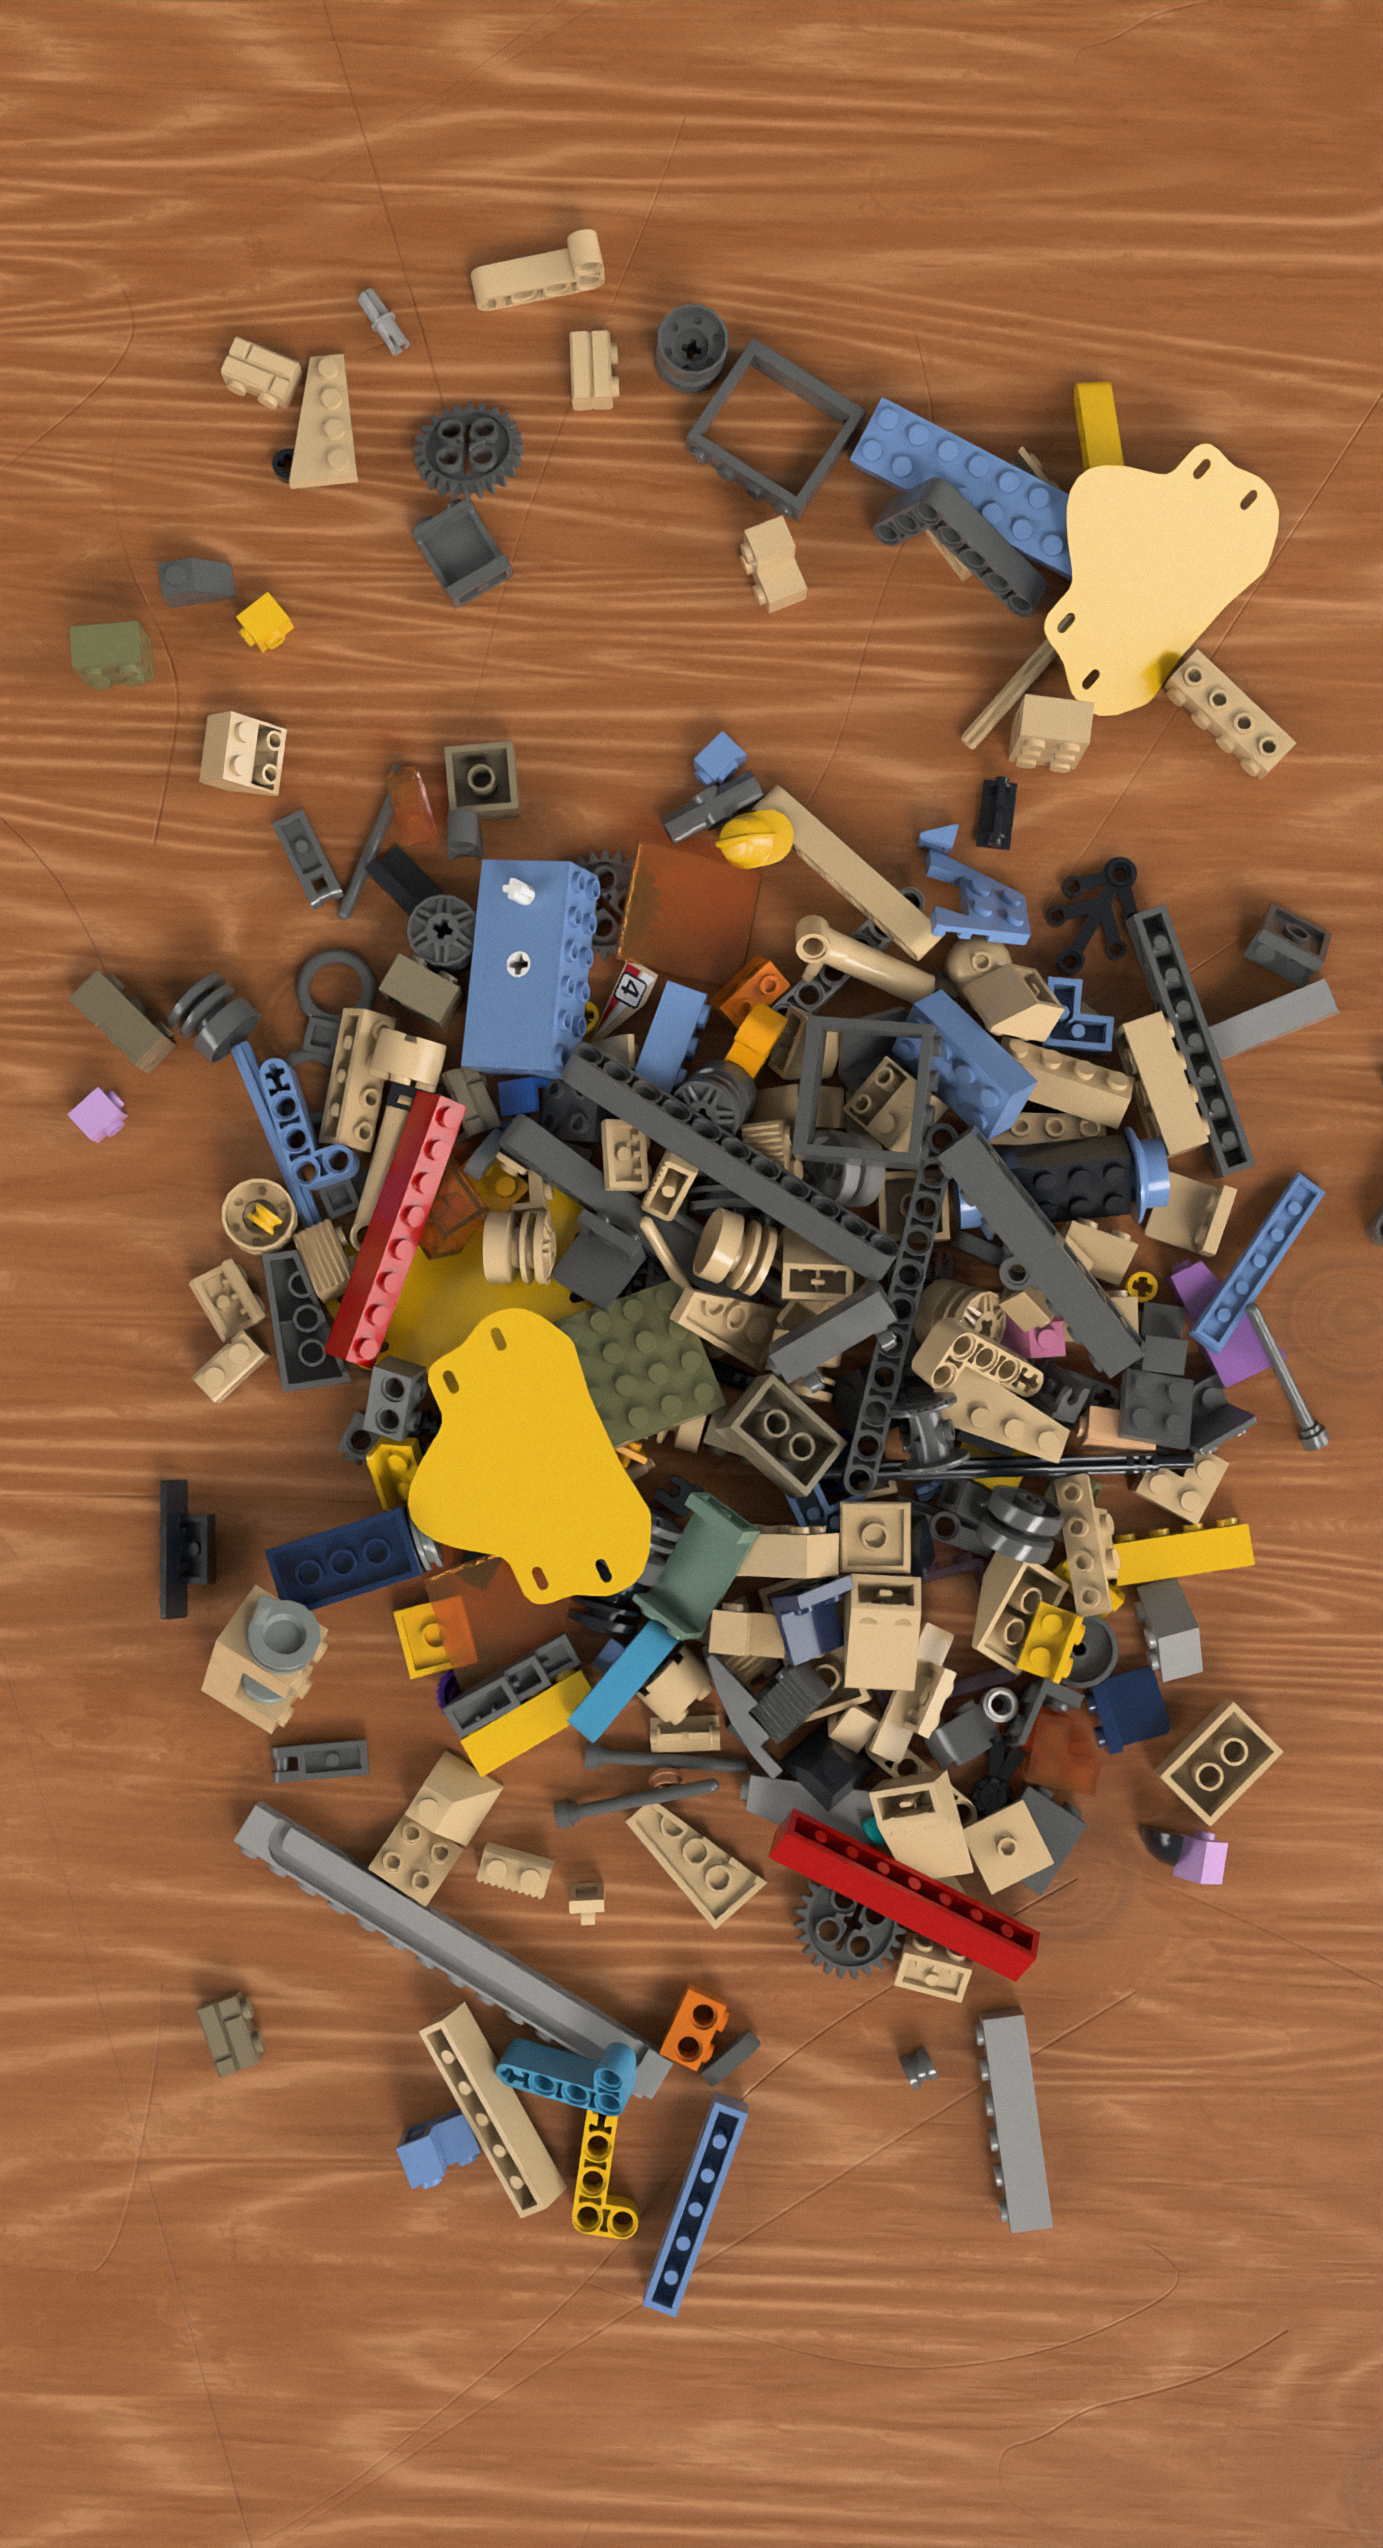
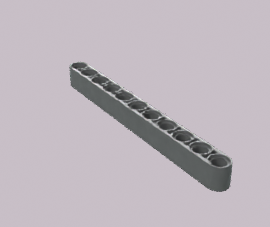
[561,1042,899,1281]
[843,1123,958,1496]

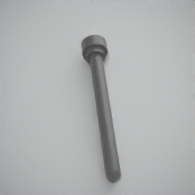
[337,764,417,921]
[1245,1303,1330,1451]
[584,1741,751,1773]
[554,1778,719,1829]

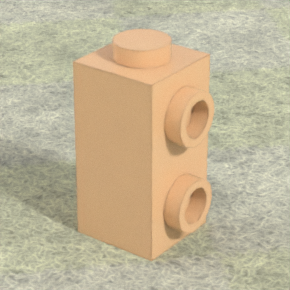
[1075,1405,1156,1453]

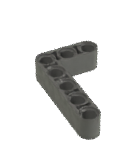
[873,477,1048,617]

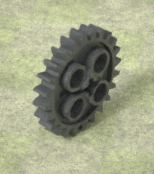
[413,402,524,501]
[577,849,661,962]
[793,1881,906,1980]

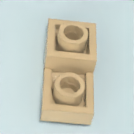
[591,1034,639,1070]

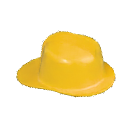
[715,810,794,869]

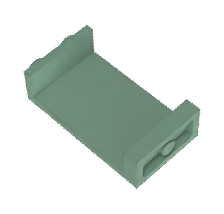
[632,1492,760,1641]

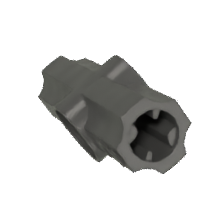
[661,771,764,846]
[896,1495,993,1558]

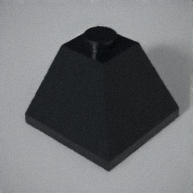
[780,1719,878,1812]

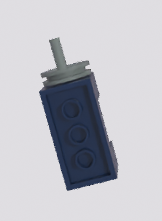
[265,1505,445,1611]

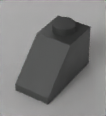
[157,558,237,608]

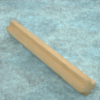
[961,614,1075,749]

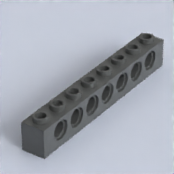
[1125,904,1256,1179]

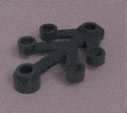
[1045,857,1140,976]

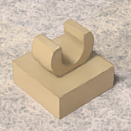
[569,1882,605,1925]

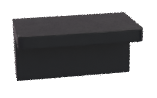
[365,847,444,916]

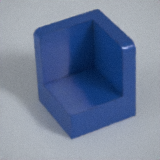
[498,1077,550,1118]

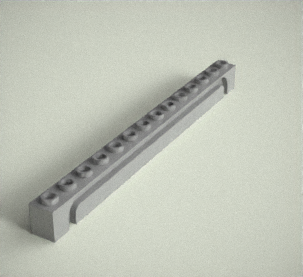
[234,1800,673,2100]

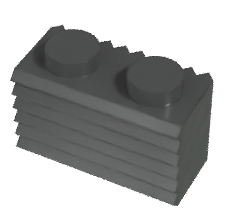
[750,1662,833,1744]

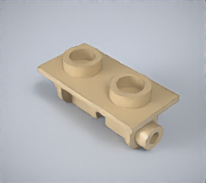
[650,1715,720,1753]

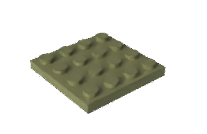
[552,1280,727,1449]

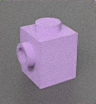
[67,1087,128,1143]
[1173,1829,1228,1884]

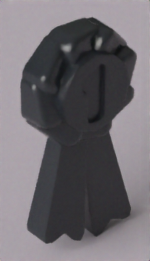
[970,1736,1027,1817]

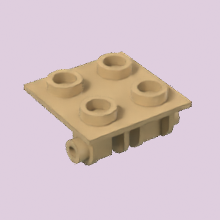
[368,1814,464,1908]

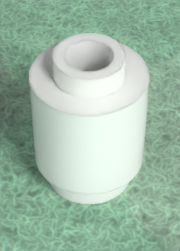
[980,1687,1018,1722]

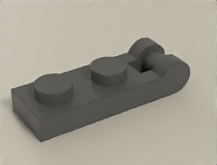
[272,809,344,910]
[271,1738,370,1783]

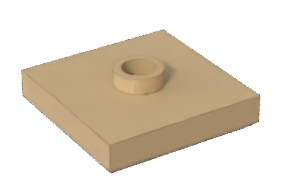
[839,1501,911,1573]
[962,1798,1054,1895]

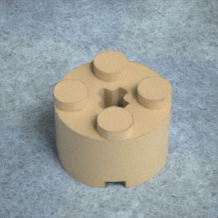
[368,1028,447,1093]
[635,1642,714,1725]

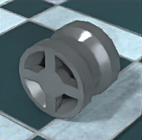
[898,2045,939,2090]

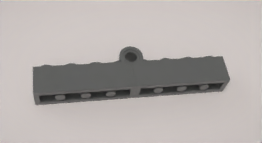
[937,1124,1146,1379]

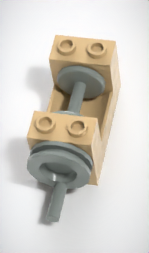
[201,1585,328,1734]

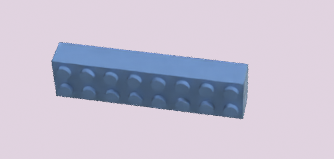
[850,397,1072,582]

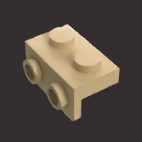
[189,1257,265,1343]

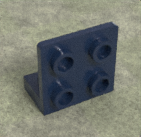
[771,1575,854,1665]

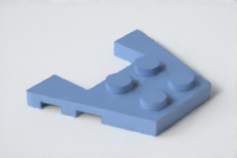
[924,848,1031,945]

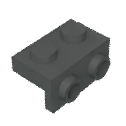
[826,1364,899,1444]

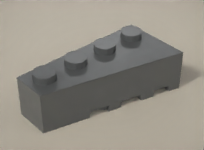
[262,1250,352,1393]

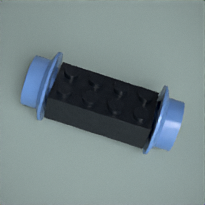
[951,1127,1170,1240]

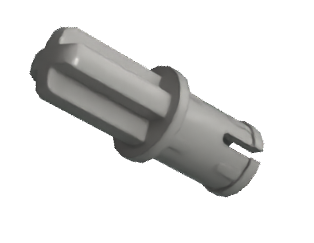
[358,288,410,355]

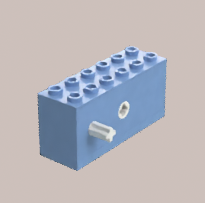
[461,860,600,1079]

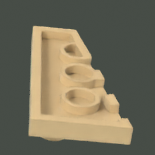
[289,354,358,489]
[669,1287,785,1373]
[932,1366,1070,1464]
[624,1803,767,1930]

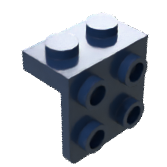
[1084,1666,1170,1755]

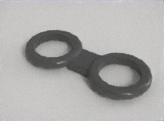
[273,949,377,1128]

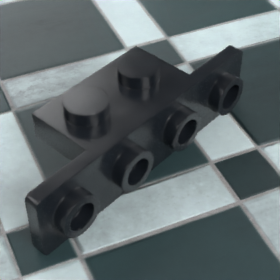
[159,1479,216,1619]

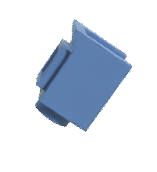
[694,731,747,788]

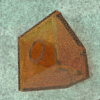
[418,1158,490,1261]

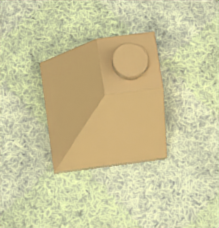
[405,1750,504,1846]

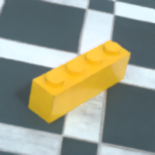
[1112,1517,1255,1586]
[460,1667,593,1777]

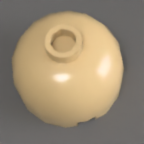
[943,934,1012,1002]

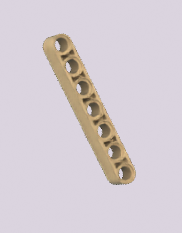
[752,785,942,961]

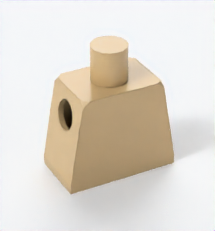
[768,1005,841,1080]

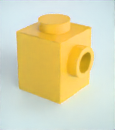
[236,592,294,653]

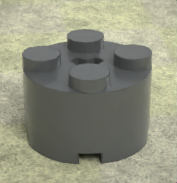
[922,1699,1003,1773]

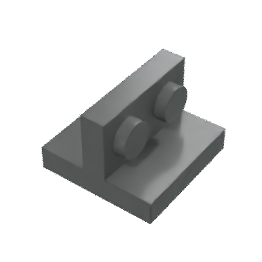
[1243,902,1332,988]

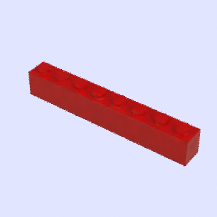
[324,1090,467,1370]
[768,1808,1040,1982]

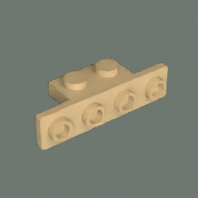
[967,1113,1106,1148]
[1054,1473,1120,1617]
[869,1622,957,1764]

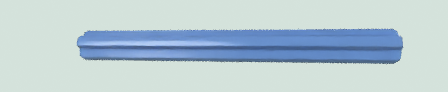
[231,1041,323,1229]

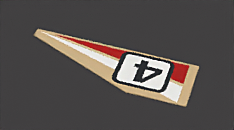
[590,958,658,1043]

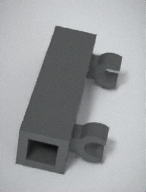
[767,1280,898,1394]

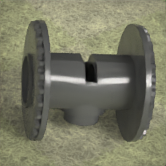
[888,1392,970,1475]

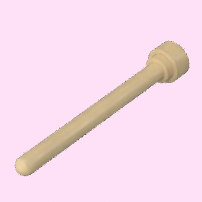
[639,1216,726,1358]

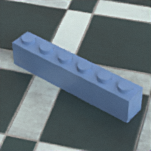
[642,2092,748,2318]

